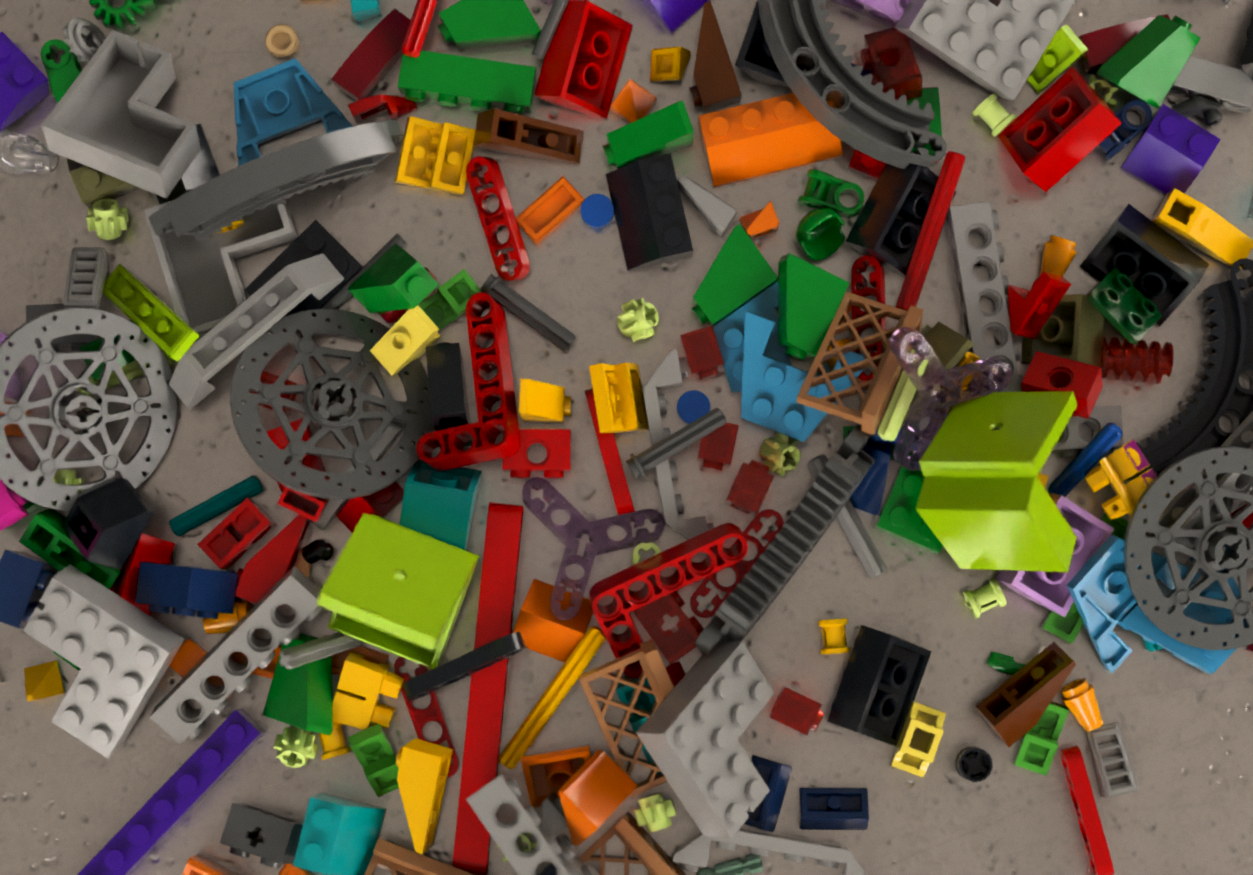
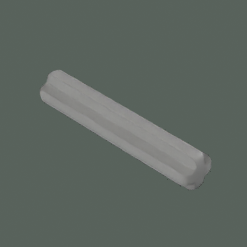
[279,632,363,670]

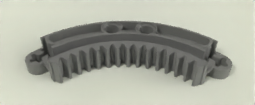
[758,0,947,169]
[149,120,405,241]
[694,424,876,654]

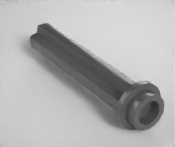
[480,274,576,351]
[626,408,727,479]

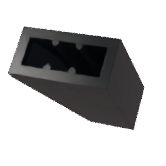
[426,342,473,449]

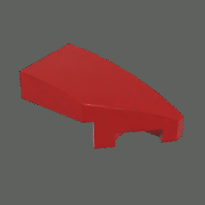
[348,94,418,124]

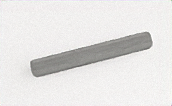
[808,454,887,578]

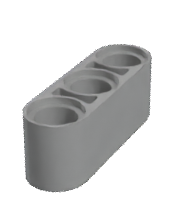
[1169,55,1253,113]

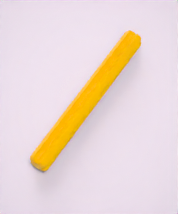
[498,626,606,769]

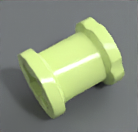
[972,92,1017,137]
[632,542,661,565]
[963,578,1007,619]

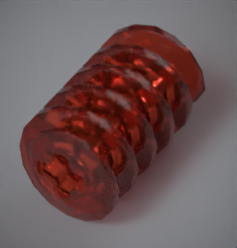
[1101,337,1173,384]

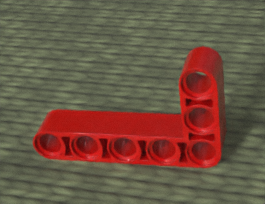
[416,292,520,471]
[589,523,748,678]

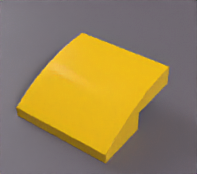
[394,116,475,195]
[589,362,649,433]

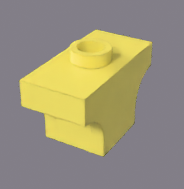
[370,305,441,376]
[890,701,946,777]

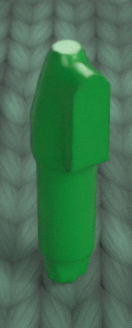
[987,652,1025,675]

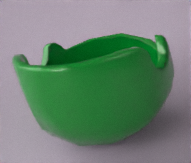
[795,207,845,261]

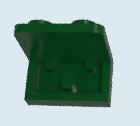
[1086,267,1162,344]

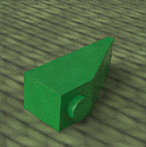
[18,508,121,590]

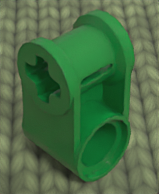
[40,39,82,103]
[798,169,864,218]

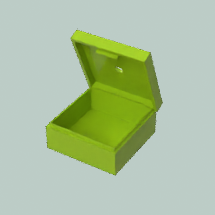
[916,391,1078,572]
[317,513,479,669]

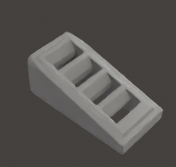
[677,174,737,236]
[63,247,109,309]
[1085,722,1139,798]

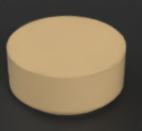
[265,24,300,60]

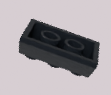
[606,153,693,271]
[845,163,957,277]
[1080,204,1210,326]
[827,625,932,746]

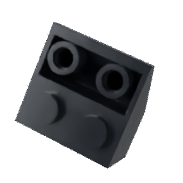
[61,478,153,570]

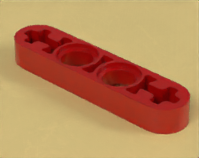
[466,156,530,281]
[851,255,886,382]
[584,388,635,516]
[690,509,784,618]
[394,656,460,778]
[1060,745,1114,875]

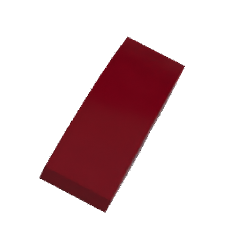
[331,8,411,101]
[1079,14,1170,73]

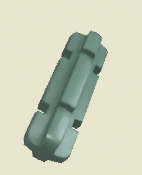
[696,854,763,875]

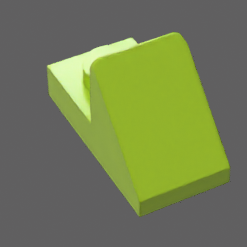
[1027,24,1088,93]

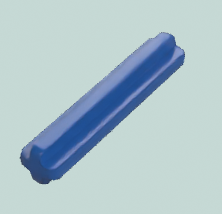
[1048,422,1123,497]

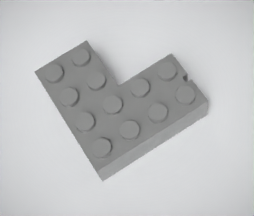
[895,0,1076,101]
[41,30,201,199]
[144,198,298,340]
[23,564,184,758]
[636,641,775,838]

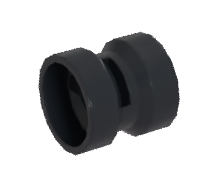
[954,746,993,782]

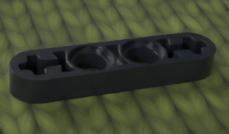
[402,631,527,701]

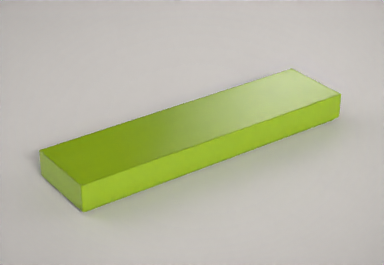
[102,263,199,362]

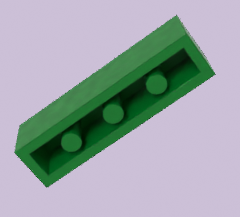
[397,50,537,115]

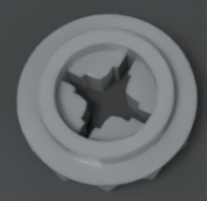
[63,18,106,65]

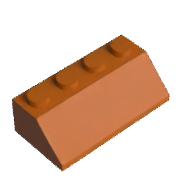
[698,93,843,188]

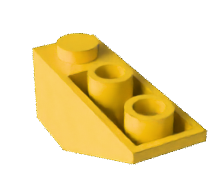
[1152,188,1253,269]

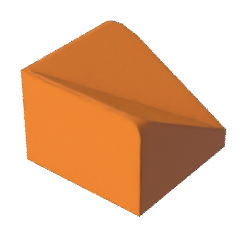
[611,79,657,124]
[739,201,779,240]

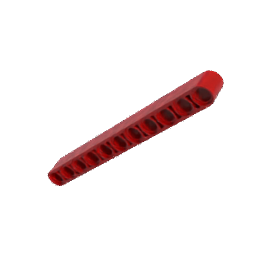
[452,502,523,875]

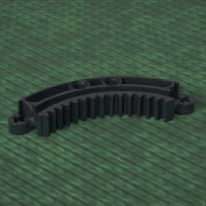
[1131,258,1253,483]

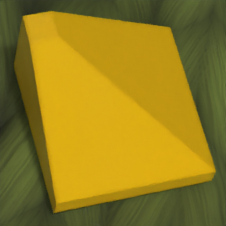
[650,46,691,82]
[24,660,65,702]

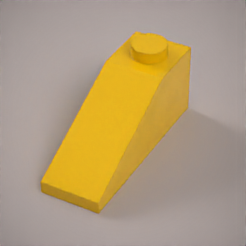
[519,379,571,424]
[396,738,453,854]

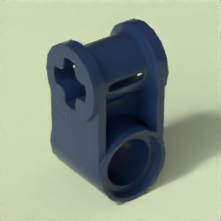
[1099,100,1152,161]

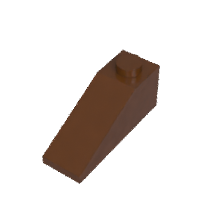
[689,1,742,114]
[473,108,584,164]
[975,642,1076,747]

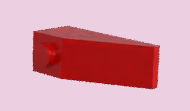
[235,514,310,604]

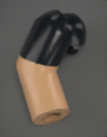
[294,540,334,578]

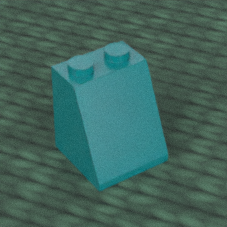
[399,460,482,551]
[293,792,387,875]

